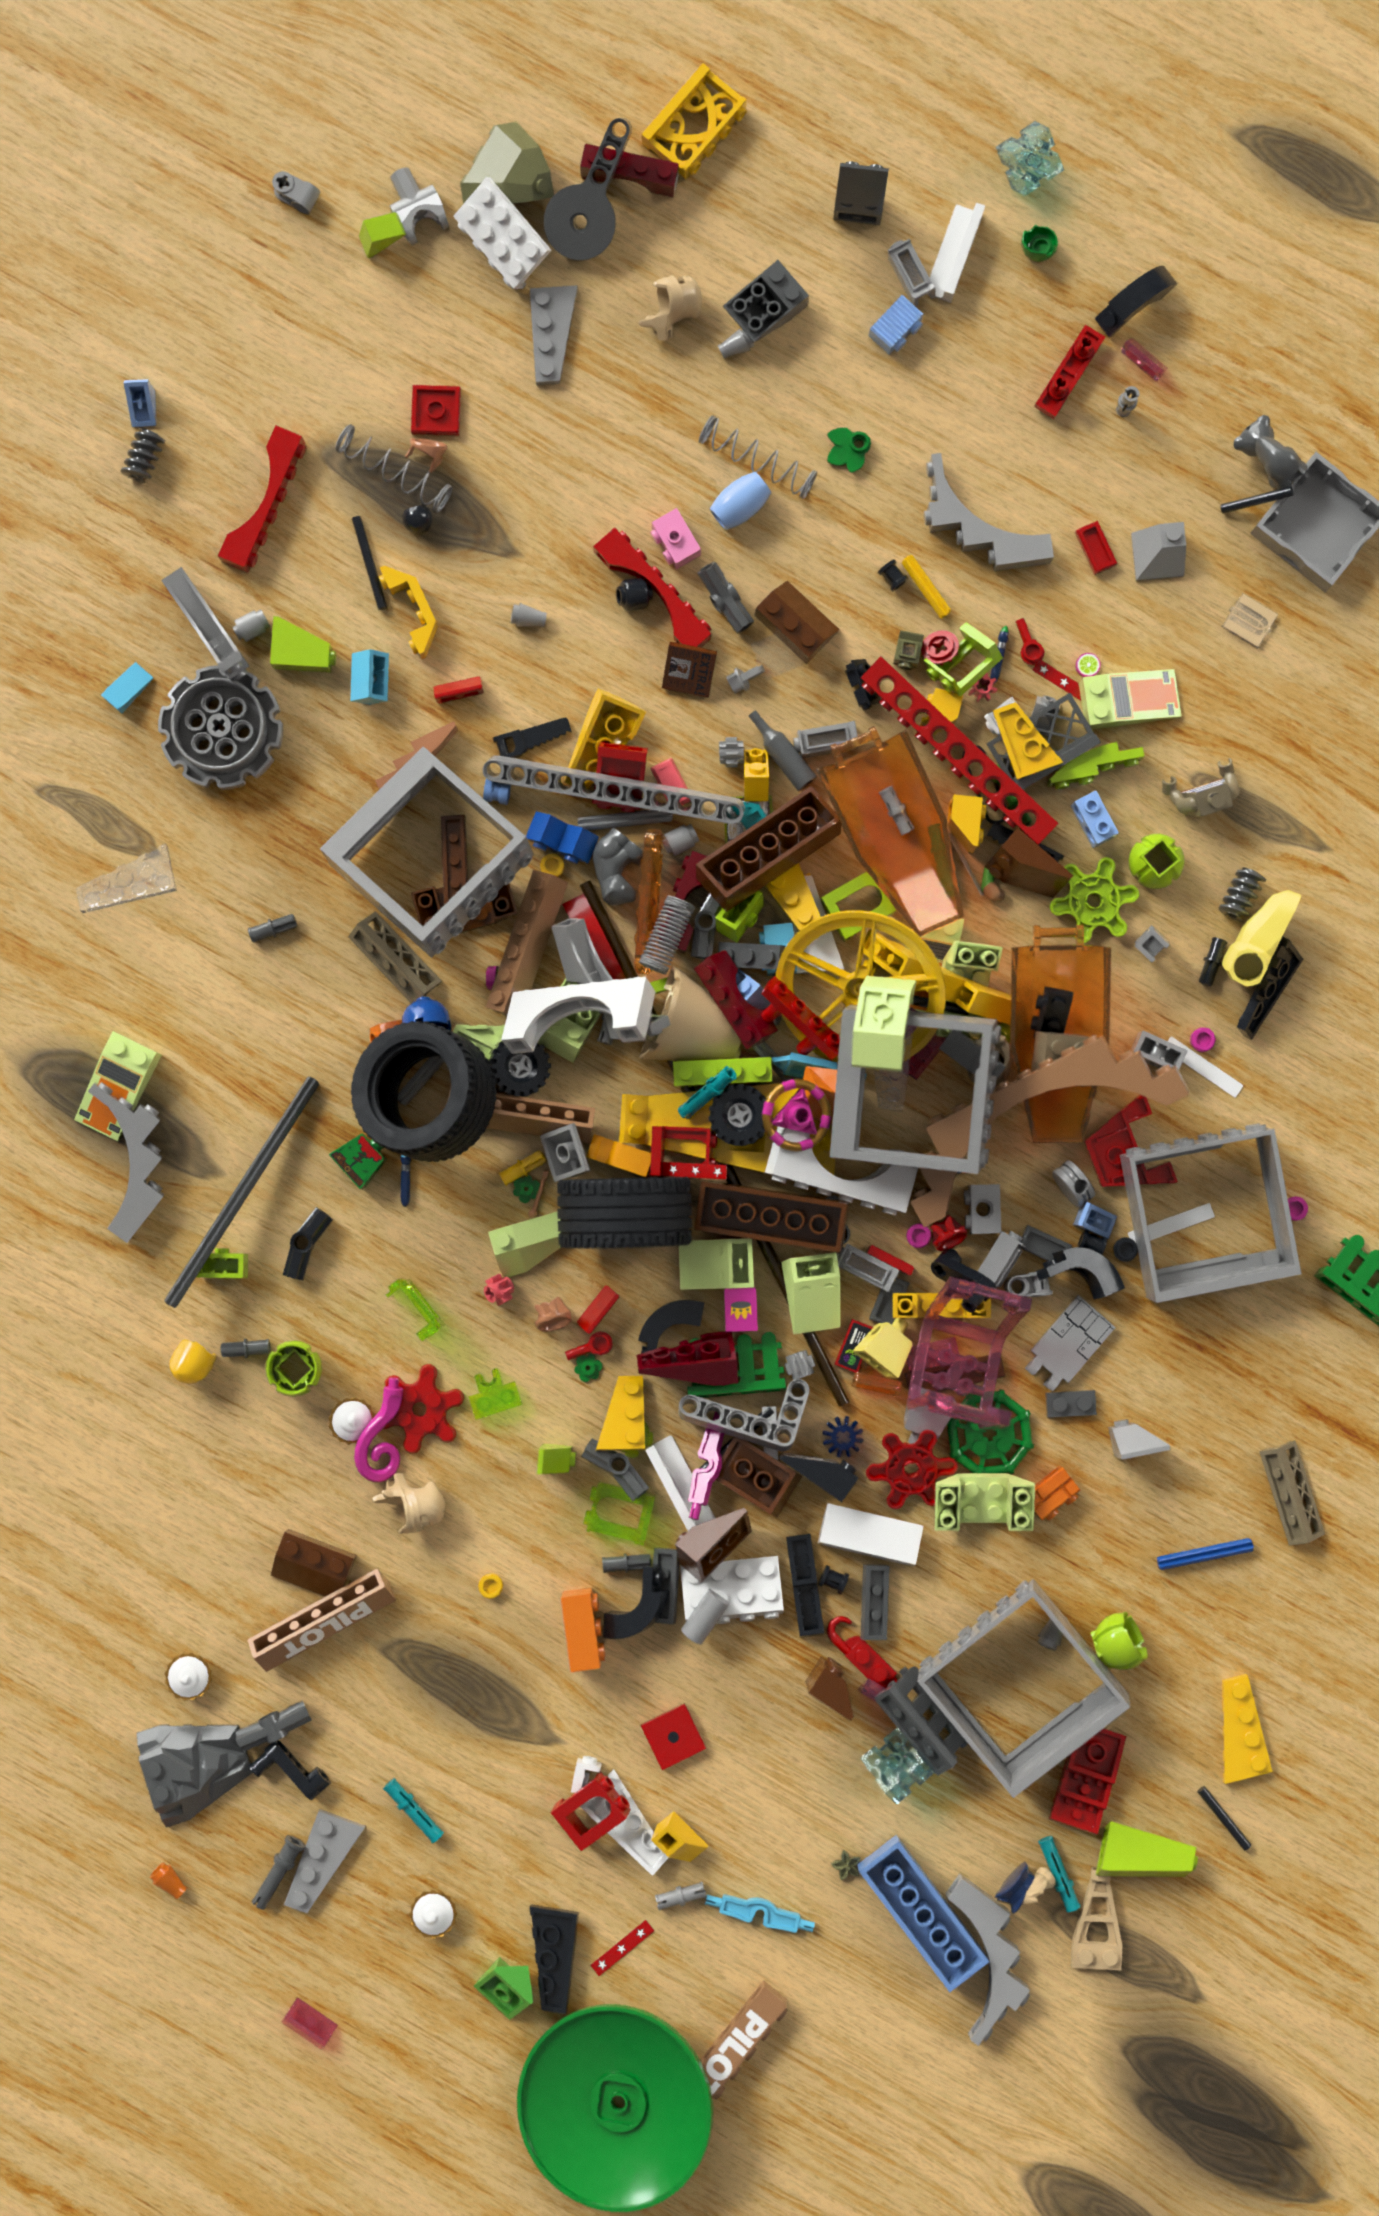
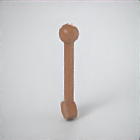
[528,1170,549,1219]

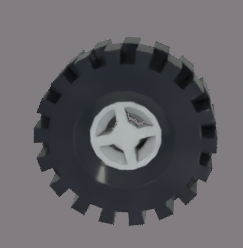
[488,1041,551,1097]
[709,1084,772,1146]

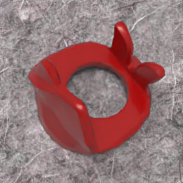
[931,1215,968,1252]

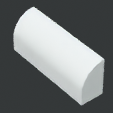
[817,1503,924,1566]

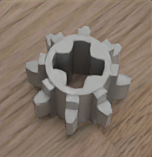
[719,737,744,767]
[784,1350,816,1380]

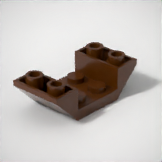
[411,880,518,933]

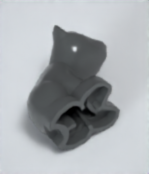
[1233,415,1307,490]
[592,828,647,906]

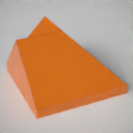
[803,1066,837,1126]

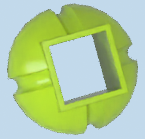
[1128,833,1185,889]
[265,1340,322,1397]
[1091,1612,1148,1670]

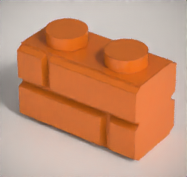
[1034,1465,1080,1521]

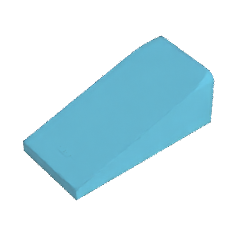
[101,662,154,714]

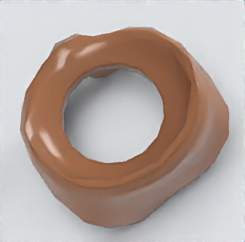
[405,438,448,473]
[534,1297,572,1332]

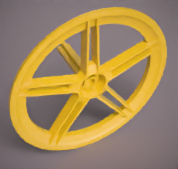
[776,911,946,1069]

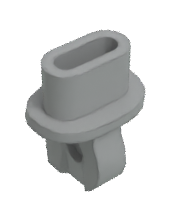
[726,665,766,694]

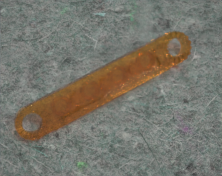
[634,828,664,975]

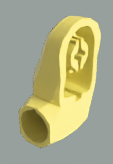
[1222,890,1301,987]

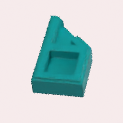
[730,802,766,830]

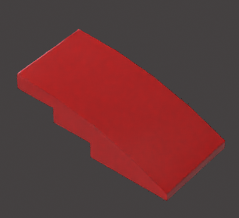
[1049,1728,1127,1835]

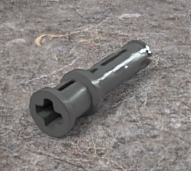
[252,1835,305,1910]

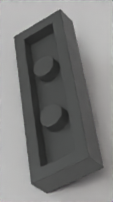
[718,942,785,970]
[653,1547,680,1624]
[860,1564,890,1640]

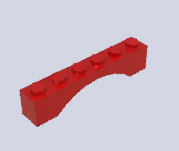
[218,425,306,573]
[593,527,712,648]

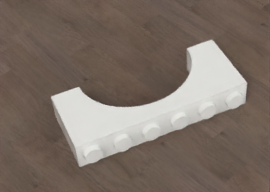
[501,977,655,1054]
[765,1126,918,1216]

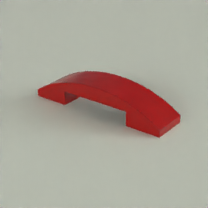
[562,893,626,980]

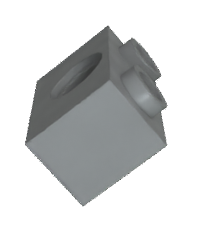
[964,1184,1001,1234]

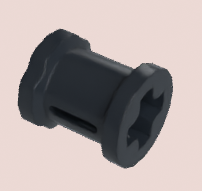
[878,559,909,592]
[1077,1229,1108,1255]
[818,1565,849,1595]

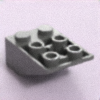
[833,161,889,225]
[723,260,809,343]

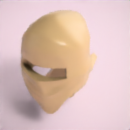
[639,275,702,341]
[372,1473,446,1535]

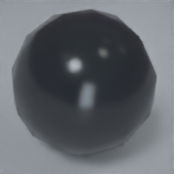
[402,505,433,534]

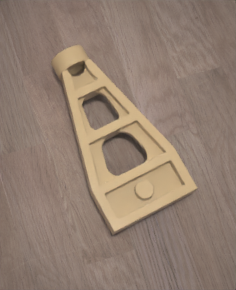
[1071,1866,1122,1970]

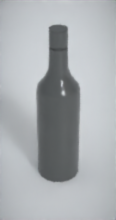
[749,710,817,792]

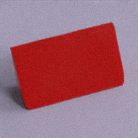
[433,676,484,704]
[577,1285,620,1334]

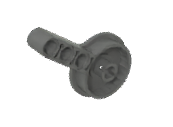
[544,117,632,260]

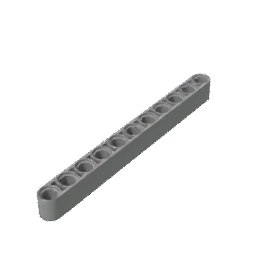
[483,755,745,824]

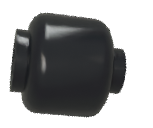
[616,578,653,611]

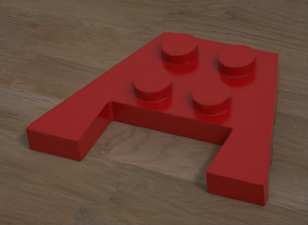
[1084,1095,1178,1187]

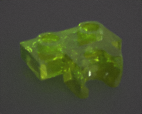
[468,1368,523,1420]

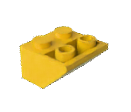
[947,795,986,853]

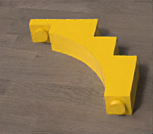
[863,928,1020,1025]

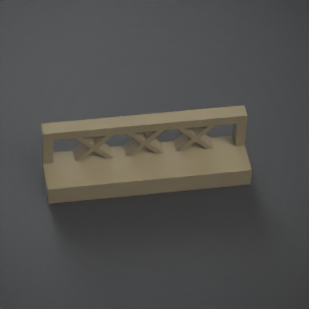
[348,911,441,1003]
[1260,1441,1325,1546]

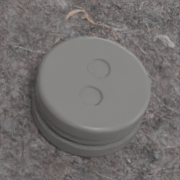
[1052,1160,1095,1207]

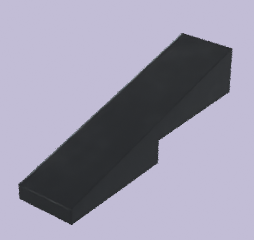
[786,1534,824,1638]

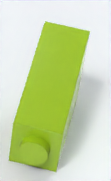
[270,616,336,672]

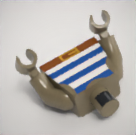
[1162,758,1240,817]

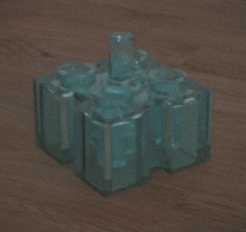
[996,121,1064,196]
[860,1728,935,1804]

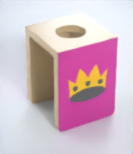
[724,1287,758,1332]

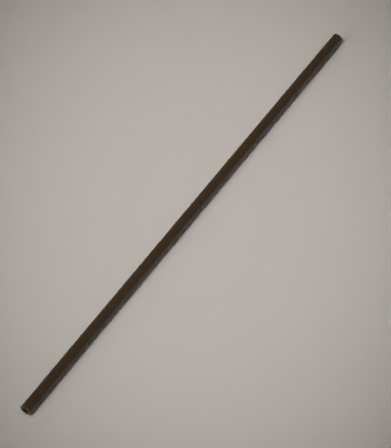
[580,880,850,1407]

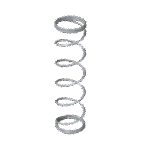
[698,415,817,499]
[335,424,452,513]

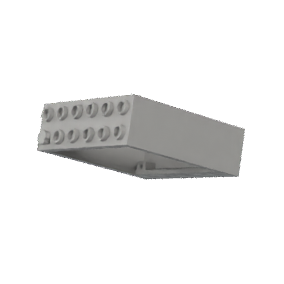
[320,746,534,958]
[830,1005,1001,1174]
[1120,1123,1301,1303]
[917,1579,1130,1798]

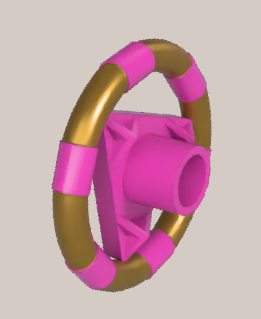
[762,1079,831,1151]

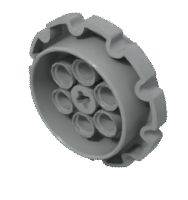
[158,665,284,790]

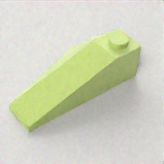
[488,1211,561,1277]

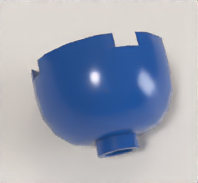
[402,997,451,1031]

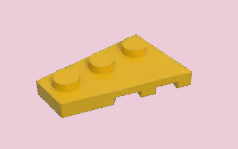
[992,702,1063,780]
[595,1376,645,1451]

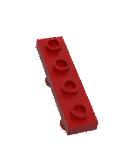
[1034,324,1105,419]
[761,976,840,1060]

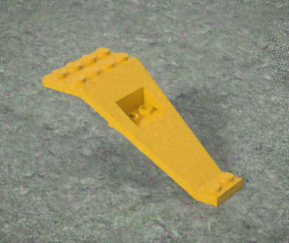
[619,1083,836,1175]

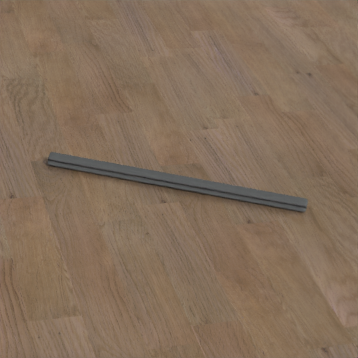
[164,1076,319,1308]

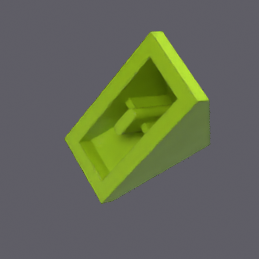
[359,212,406,258]

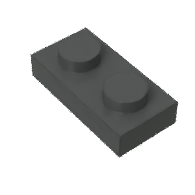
[1045,1390,1097,1418]

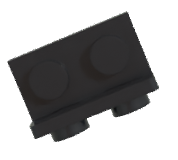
[1030,986,1074,1039]

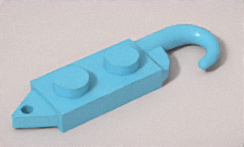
[772,1052,867,1080]

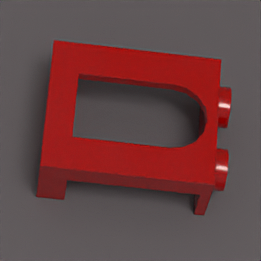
[650,1126,718,1176]
[551,1771,631,1851]

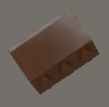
[754,580,840,665]
[270,1529,357,1597]
[805,1657,854,1721]

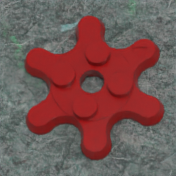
[383,1364,464,1454]
[866,1429,958,1509]

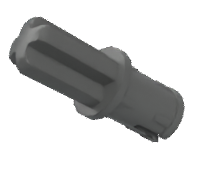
[248,914,297,943]
[220,1339,271,1358]
[602,1553,651,1573]

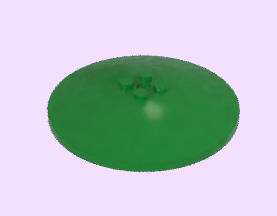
[517,2004,713,2212]

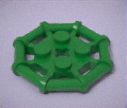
[947,1389,1035,1475]

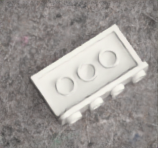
[453,177,552,289]
[680,1556,784,1624]

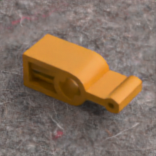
[586,1134,651,1178]

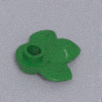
[827,427,871,473]

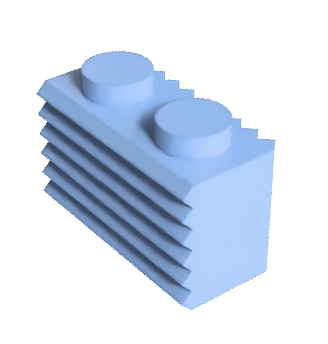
[868,295,923,355]

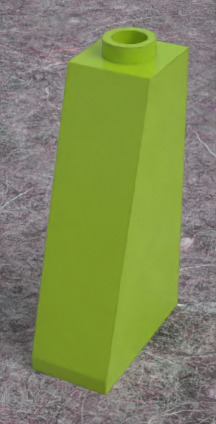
[1096,1821,1198,1877]

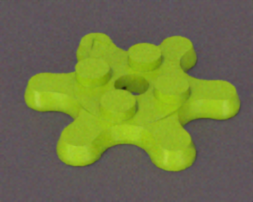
[1050,857,1139,943]

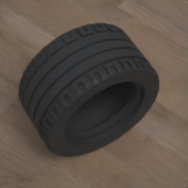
[351,1021,497,1162]
[557,1177,692,1248]

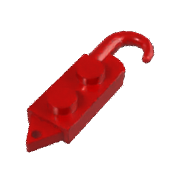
[827,1616,897,1691]

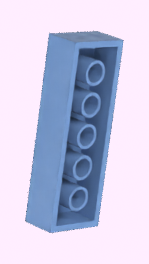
[857,1835,989,1992]

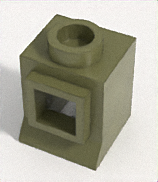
[893,630,924,670]

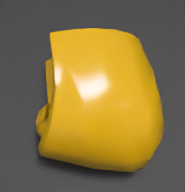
[170,1339,217,1384]

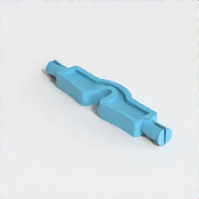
[705,1894,815,1933]

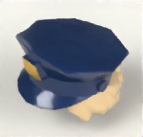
[995,1862,1056,1914]

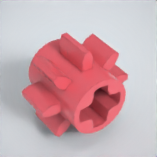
[968,672,997,702]
[484,1273,514,1306]

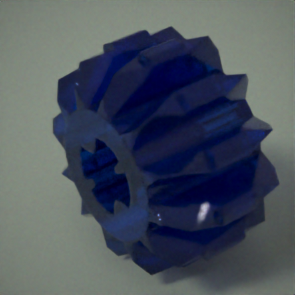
[822,1416,864,1458]

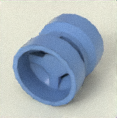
[483,778,511,805]

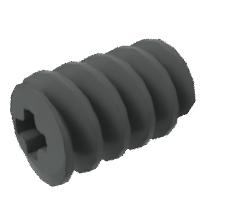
[120,428,165,483]
[1218,867,1267,922]

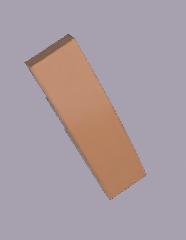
[375,721,458,790]

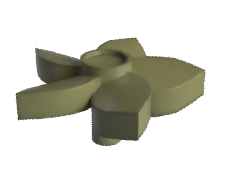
[831,1850,860,1880]

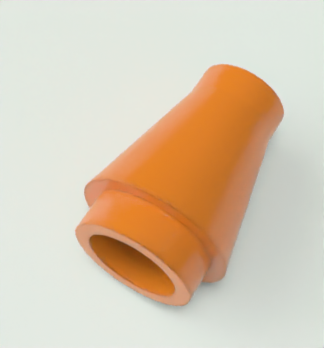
[150,1862,187,1899]

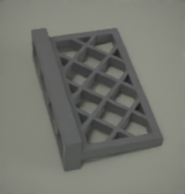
[986,693,1101,789]

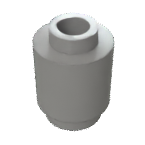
[232,610,270,642]
[662,824,699,856]

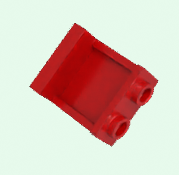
[592,742,648,812]

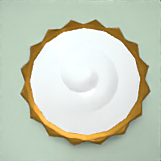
[328,1397,375,1445]
[164,1653,212,1701]
[409,1890,457,1939]

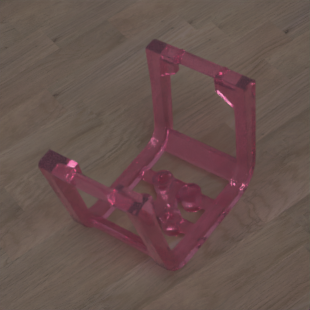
[907,1276,1032,1431]

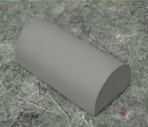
[681,1589,730,1645]

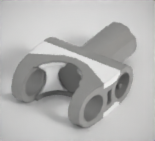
[389,168,449,245]

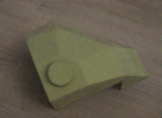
[460,122,554,204]

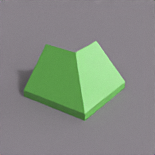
[474,1957,533,2020]

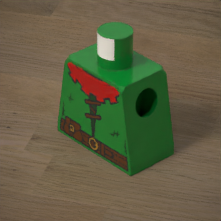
[329,1133,387,1190]

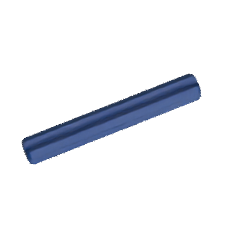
[1157,1538,1254,1570]

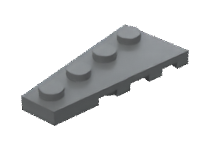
[530,285,578,385]
[284,1809,366,1913]

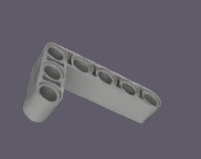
[678,1379,809,1452]

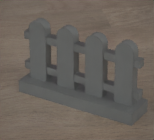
[874,1666,968,1776]

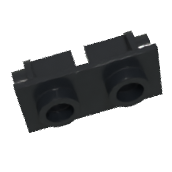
[845,659,881,711]

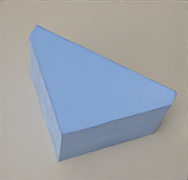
[124,379,156,427]
[1073,1202,1117,1239]

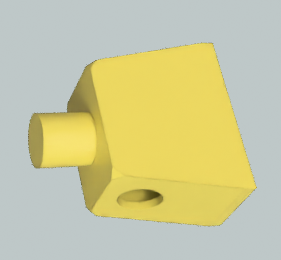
[853,1318,912,1379]

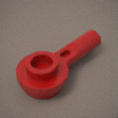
[1016,618,1045,665]
[565,1331,613,1361]

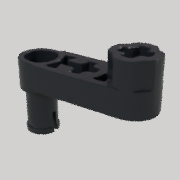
[931,1248,996,1313]
[249,1740,331,1800]

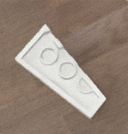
[791,875,844,974]
[580,1769,668,1876]

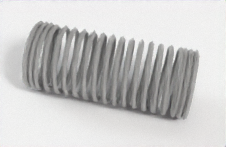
[639,895,695,974]

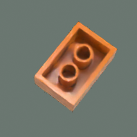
[561,1587,606,1672]

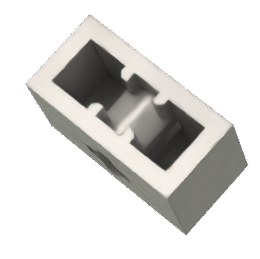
[1131,1031,1188,1070]

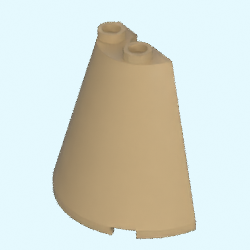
[638,966,741,1061]

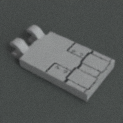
[1025,1295,1116,1391]

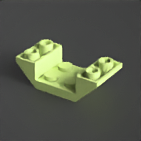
[936,940,1003,1041]
[851,976,916,1072]
[934,1473,1035,1531]

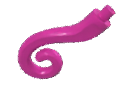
[354,1377,403,1482]

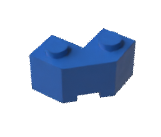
[526,811,599,864]

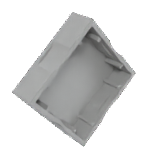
[1250,452,1379,592]

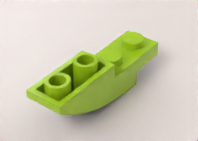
[1047,742,1144,790]

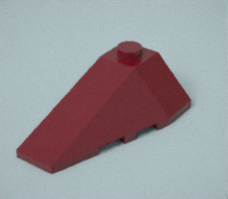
[636,1331,738,1386]

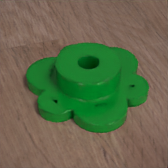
[513,1175,540,1203]
[574,1354,602,1382]

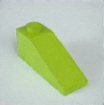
[537,1444,576,1474]

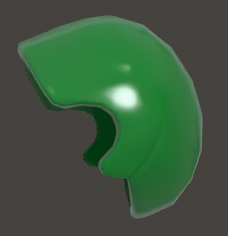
[1021,225,1058,262]

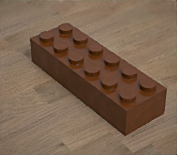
[696,786,842,912]
[694,1180,849,1253]

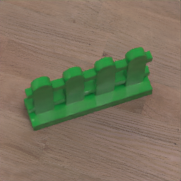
[1314,1235,1379,1326]
[687,1332,786,1398]

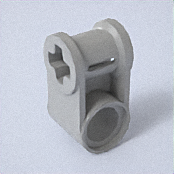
[272,171,320,214]
[1004,1272,1053,1298]

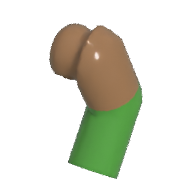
[981,868,1005,902]

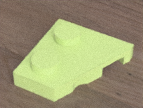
[453,1025,505,1059]

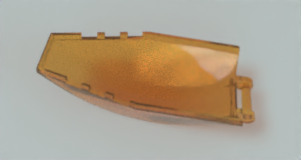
[816,726,964,937]
[1010,925,1111,1143]

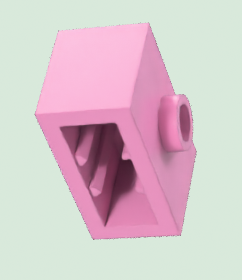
[650,508,701,569]

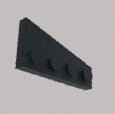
[1237,936,1304,1040]
[529,1904,579,2014]

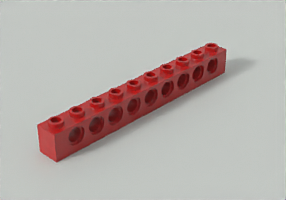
[861,656,1059,845]

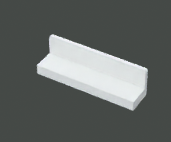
[927,203,985,303]
[645,1435,715,1531]

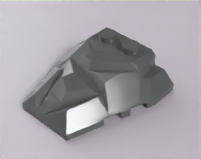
[137,1724,253,1828]

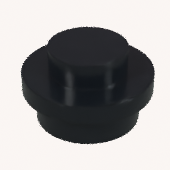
[1113,1237,1138,1262]

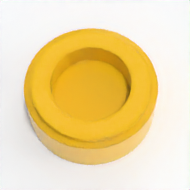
[540,854,565,877]
[478,1573,503,1599]

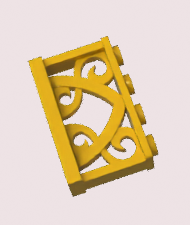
[641,63,747,179]

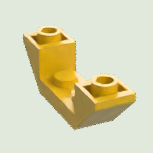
[378,566,438,659]
[892,1293,991,1318]

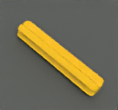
[902,555,951,619]

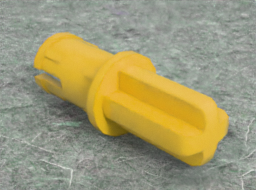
[498,1150,547,1186]

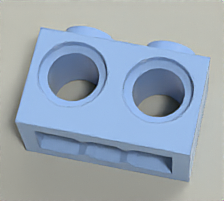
[1071,790,1119,848]

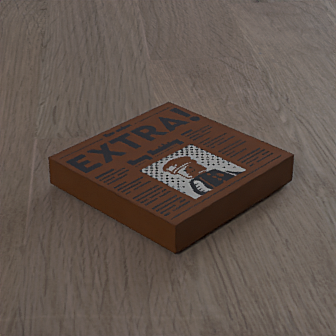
[662,642,717,698]

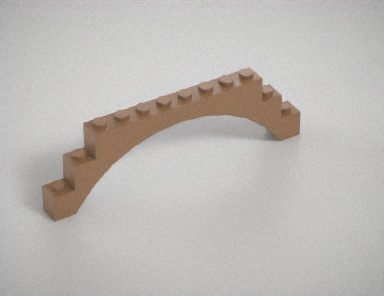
[910,1034,1190,1227]

